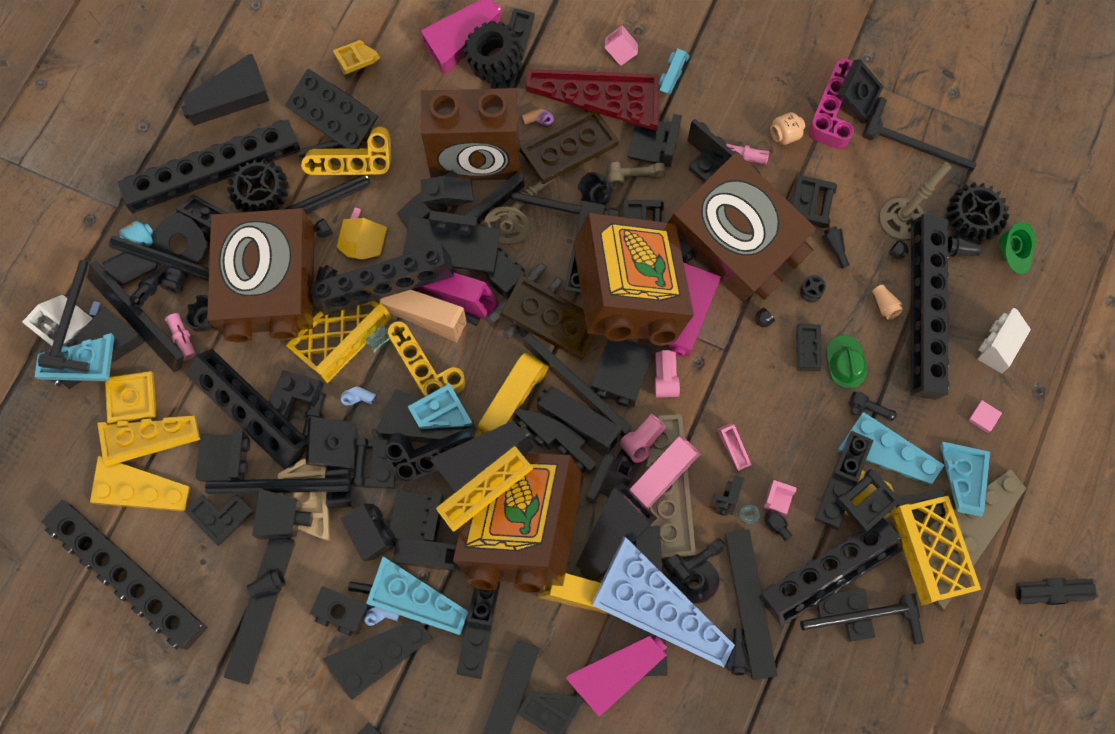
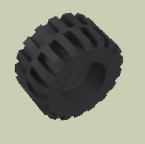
[464,21,524,83]

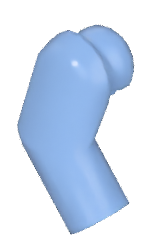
[340,386,377,406]
[364,606,400,626]

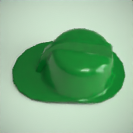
[999,222,1036,275]
[826,335,867,389]

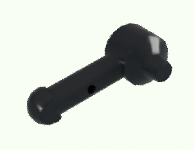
[848,392,897,421]

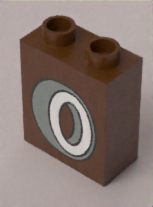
[421,88,520,180]
[668,152,816,303]
[207,208,314,343]

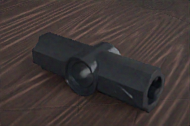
[1015,578,1096,605]

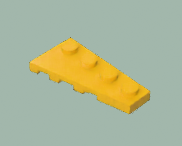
[98,416,200,466]

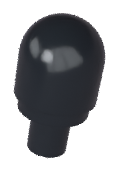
[764,510,793,541]

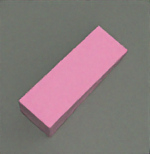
[716,423,751,471]

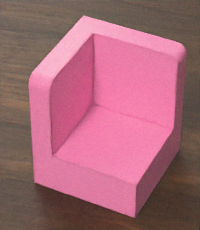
[604,25,638,65]
[763,480,797,516]

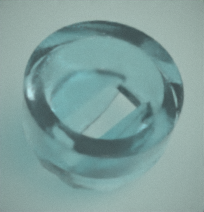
[739,505,760,524]

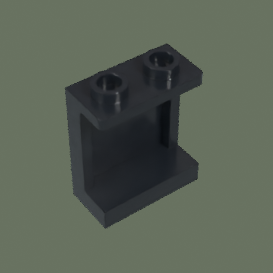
[591,339,654,407]

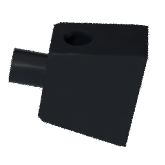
[252,489,313,540]

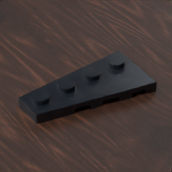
[323,620,433,700]

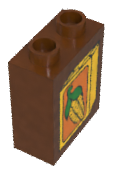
[574,213,694,345]
[453,453,584,594]

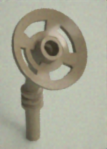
[879,162,952,240]
[484,179,554,244]

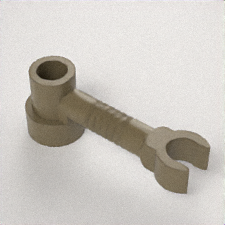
[606,162,665,189]

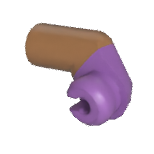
[521,108,554,126]

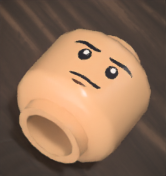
[770,112,805,145]

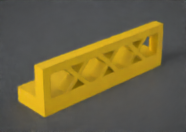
[436,446,533,532]

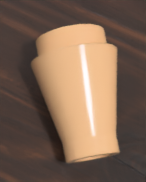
[872,285,903,320]

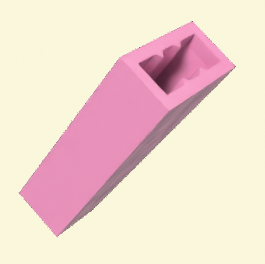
[630,436,701,509]

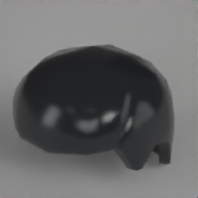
[578,172,612,205]
[186,295,214,332]

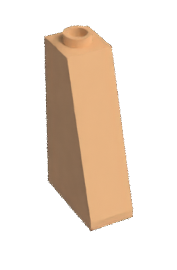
[379,290,467,343]

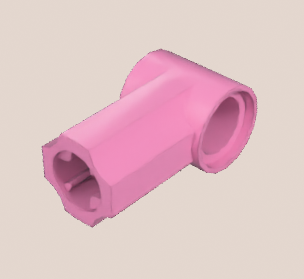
[654,350,680,398]
[620,414,666,463]

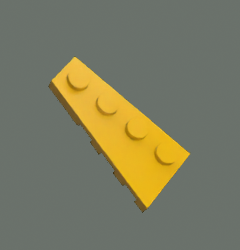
[90,456,191,512]

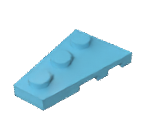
[34,333,114,381]
[940,442,990,517]

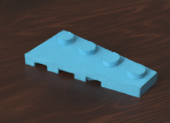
[837,412,944,486]
[366,557,468,635]

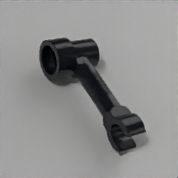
[664,538,726,584]

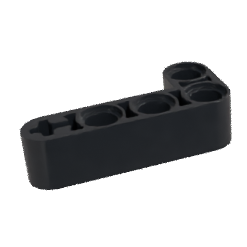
[384,427,483,482]

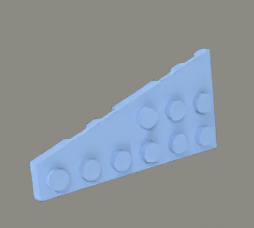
[591,536,735,667]

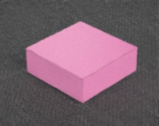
[968,400,1002,434]

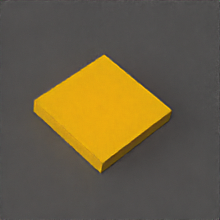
[105,371,157,424]

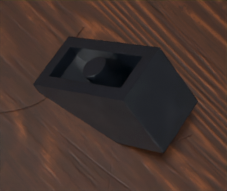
[420,176,474,210]
[599,449,641,498]

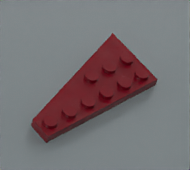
[526,69,659,131]

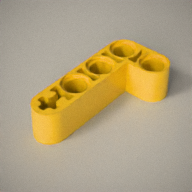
[301,126,392,175]
[388,322,466,397]
[477,353,549,434]

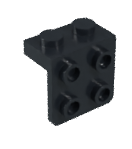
[196,430,250,482]

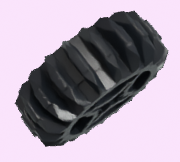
[227,158,289,213]
[946,182,1010,243]

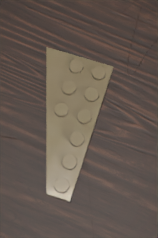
[633,414,696,559]
[898,469,1026,611]

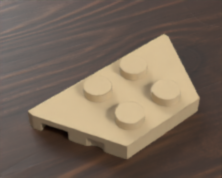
[278,458,330,541]

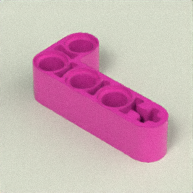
[809,58,854,149]

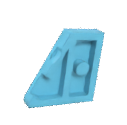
[659,48,690,95]
[408,384,473,429]

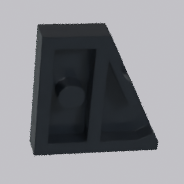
[517,692,584,734]

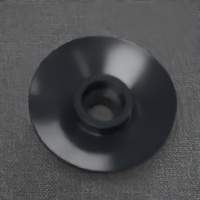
[670,558,720,604]

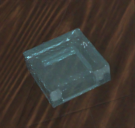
[366,326,390,353]

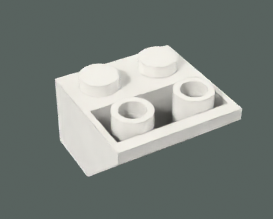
[22,295,93,347]
[978,308,1031,374]

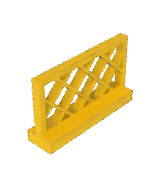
[286,301,392,384]
[890,496,981,606]

